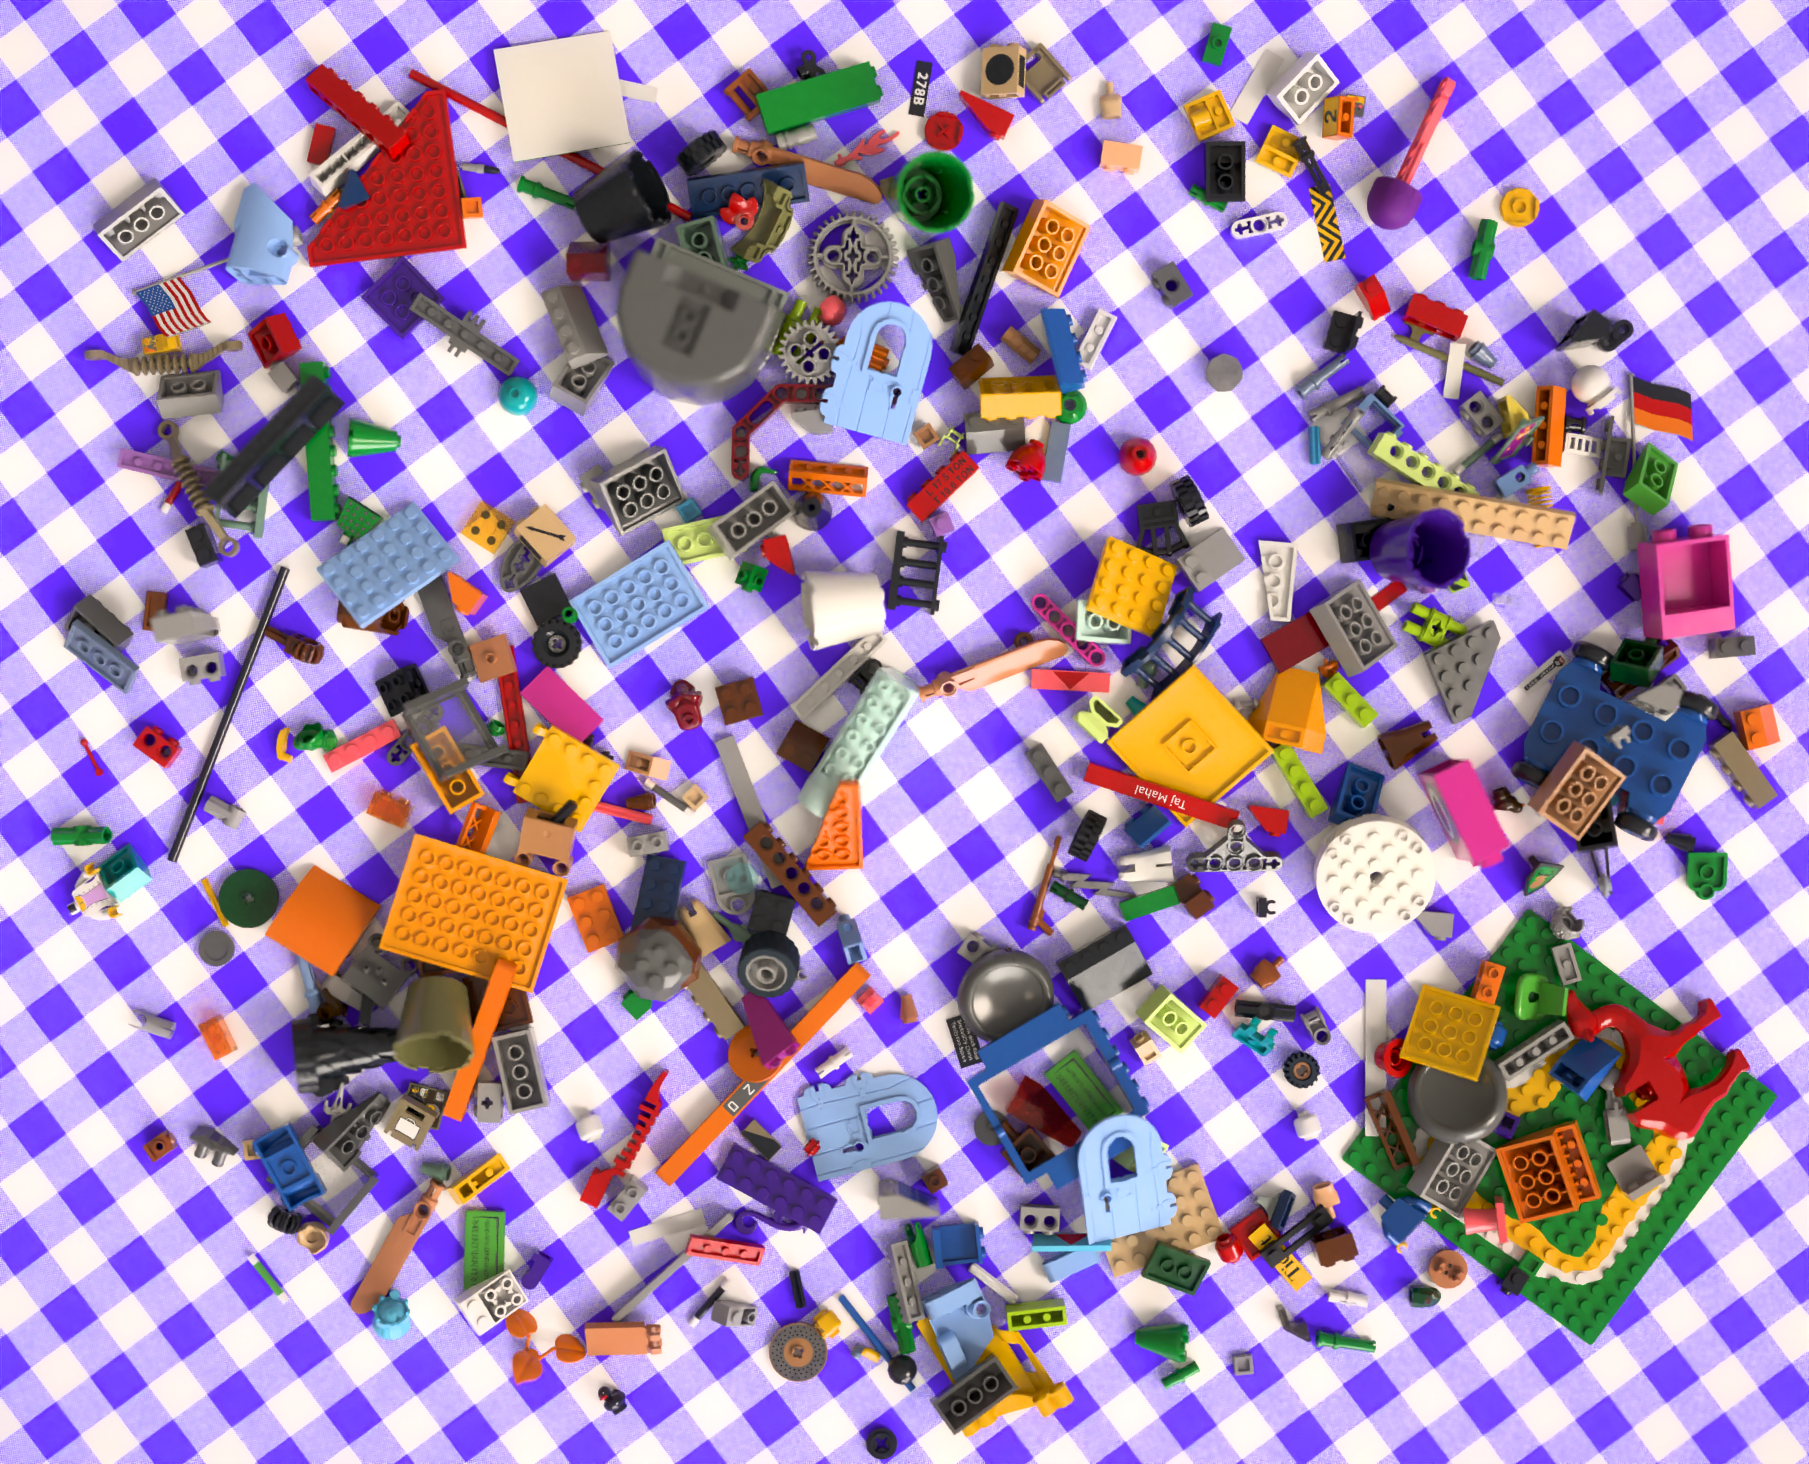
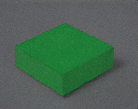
[1516,1249,1545,1278]

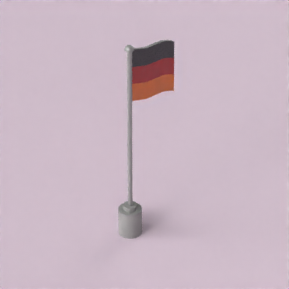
[1627,372,1693,551]

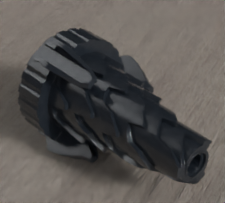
[291,1014,398,1097]

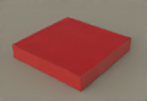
[1228,1206,1281,1262]

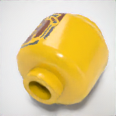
[812,1309,841,1339]

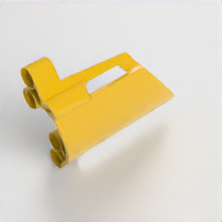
[916,1317,1074,1438]

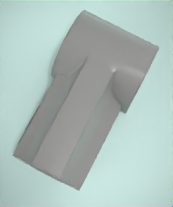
[204,796,247,830]

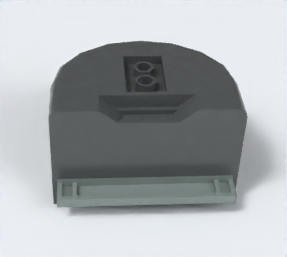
[616,237,789,406]

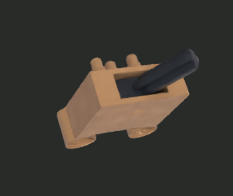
[514,799,578,877]

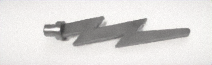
[1053,869,1136,898]

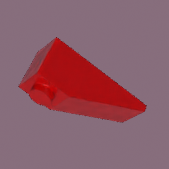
[959,90,1015,141]

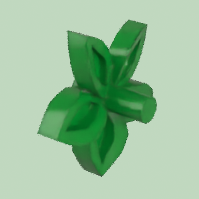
[728,254,749,271]

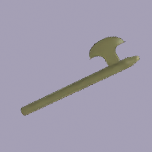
[1393,321,1505,386]

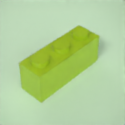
[1320,672,1379,728]
[1005,1298,1068,1331]

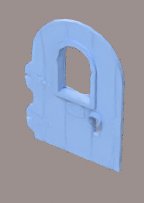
[819,301,932,445]
[797,1072,938,1182]
[1078,1114,1177,1245]

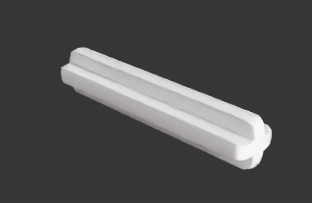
[968,1263,1019,1305]

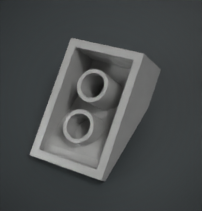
[549,357,615,417]
[1175,527,1245,593]

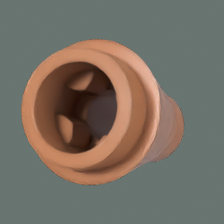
[900,994,919,1024]

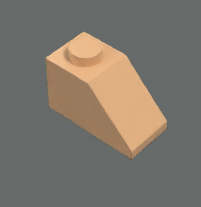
[624,750,671,780]

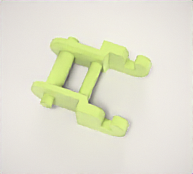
[937,426,965,455]

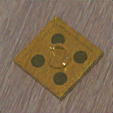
[461,500,515,555]

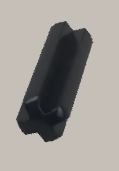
[789,1269,806,1309]

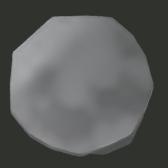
[1205,353,1243,392]

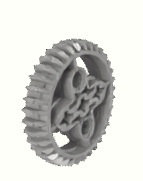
[806,211,899,304]

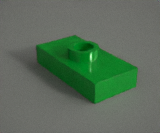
[1202,22,1232,67]

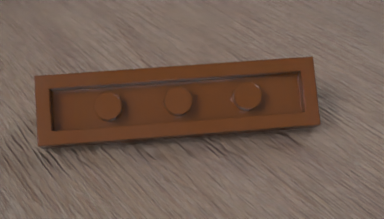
[1601,639,1681,699]
[1363,1089,1420,1171]

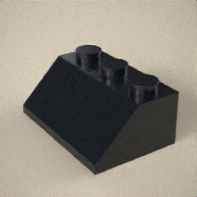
[1555,308,1613,352]

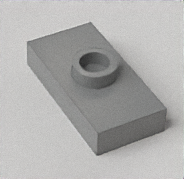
[1550,942,1582,986]

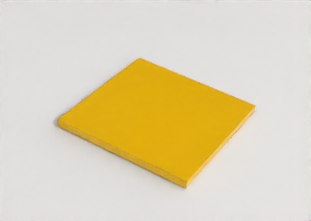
[1106,664,1274,828]

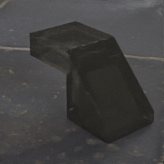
[1275,1304,1311,1342]

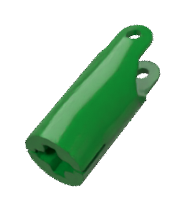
[905,1222,933,1269]

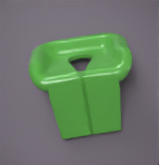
[1514,973,1569,1020]

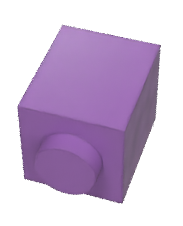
[929,512,955,539]

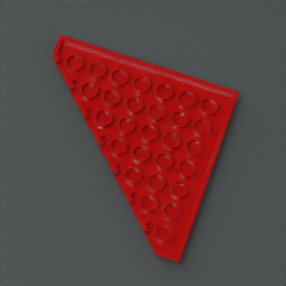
[307,89,468,268]

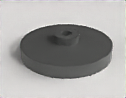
[198,931,235,967]
[974,1110,1008,1146]

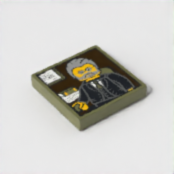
[407,1082,449,1130]

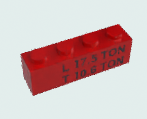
[906,450,980,523]

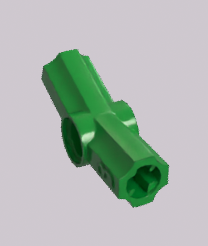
[51,825,113,846]
[886,1292,917,1355]

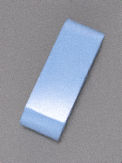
[1041,1251,1101,1283]

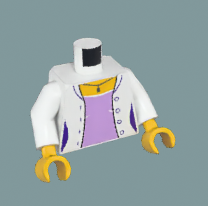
[67,861,123,920]

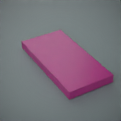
[520,666,604,742]

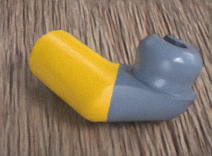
[850,1345,881,1363]

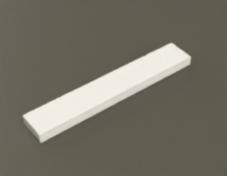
[790,632,888,721]

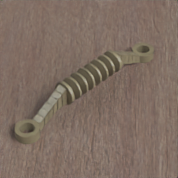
[84,341,243,376]
[158,420,240,557]

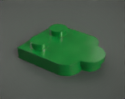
[1685,851,1728,900]

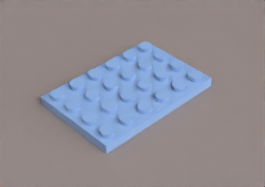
[316,502,460,629]
[569,540,710,669]

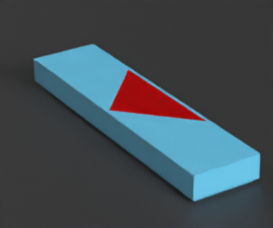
[1032,1233,1112,1252]

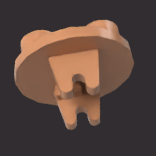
[1428,1249,1468,1289]

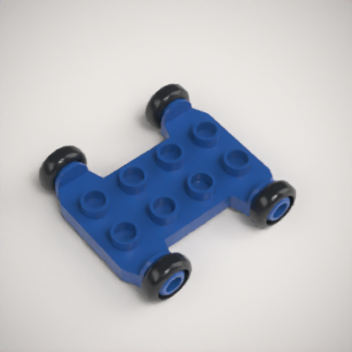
[1511,640,1720,842]

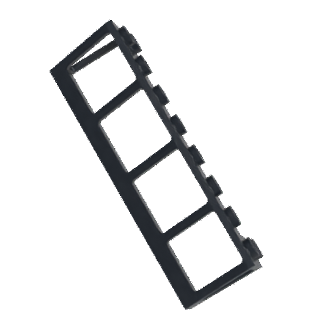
[202,374,345,519]

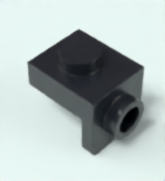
[1496,1265,1530,1297]

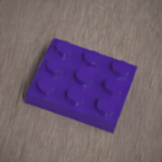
[361,256,446,340]

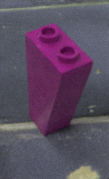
[741,992,801,1069]

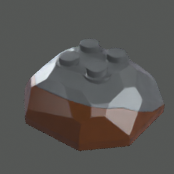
[615,916,702,1002]

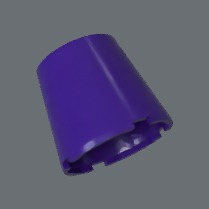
[1369,508,1471,589]

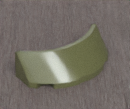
[730,178,793,263]

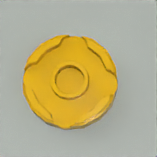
[1499,188,1540,228]

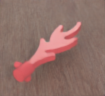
[834,129,899,167]

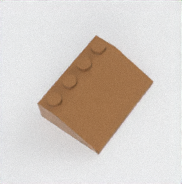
[1527,740,1626,841]

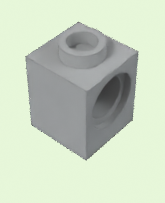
[267,361,301,394]

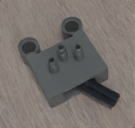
[342,933,418,1025]

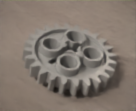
[778,319,840,385]

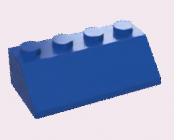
[1040,309,1088,394]

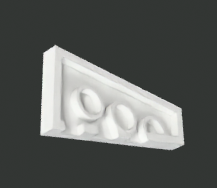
[1259,540,1298,622]

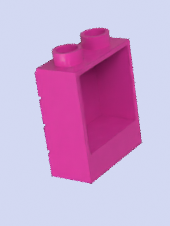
[1637,524,1735,640]

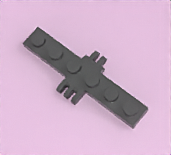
[409,293,520,377]

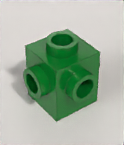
[734,561,769,593]

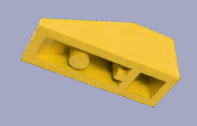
[446,1153,510,1205]

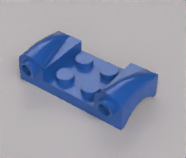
[252,1121,327,1212]

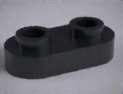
[1597,319,1634,353]

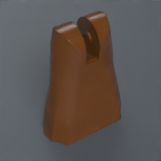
[1377,720,1438,771]

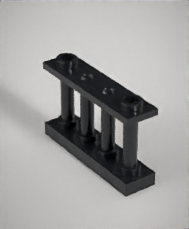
[887,531,947,616]

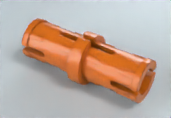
[309,188,342,225]

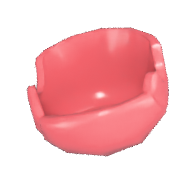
[818,295,847,327]

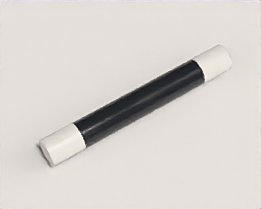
[688,1278,732,1328]

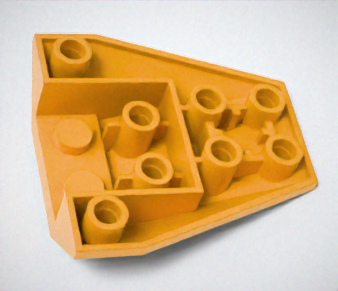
[1248,668,1326,755]

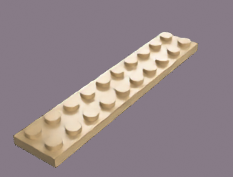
[1369,478,1576,550]

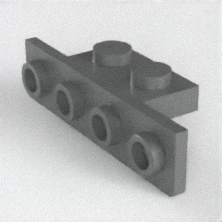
[1595,415,1632,496]

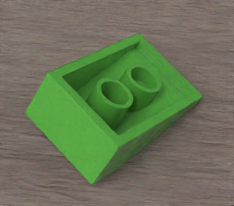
[1623,442,1678,516]

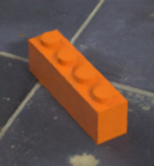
[1531,385,1567,468]

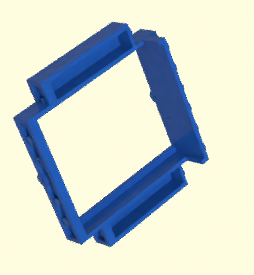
[965,1003,1150,1190]

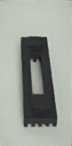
[1259,1204,1334,1268]

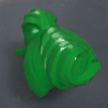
[293,722,337,751]

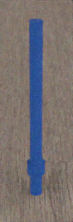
[837,1294,916,1392]

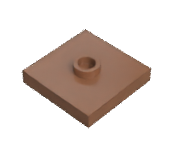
[469,633,517,683]

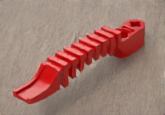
[579,1069,669,1209]

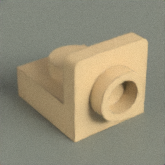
[1129,1030,1162,1066]

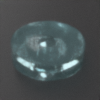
[727,863,759,895]

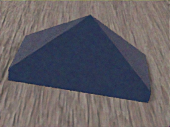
[338,169,370,210]

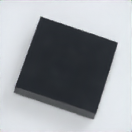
[520,573,572,626]

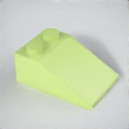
[1135,983,1207,1053]

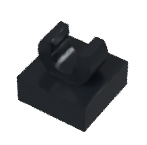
[1256,897,1276,918]

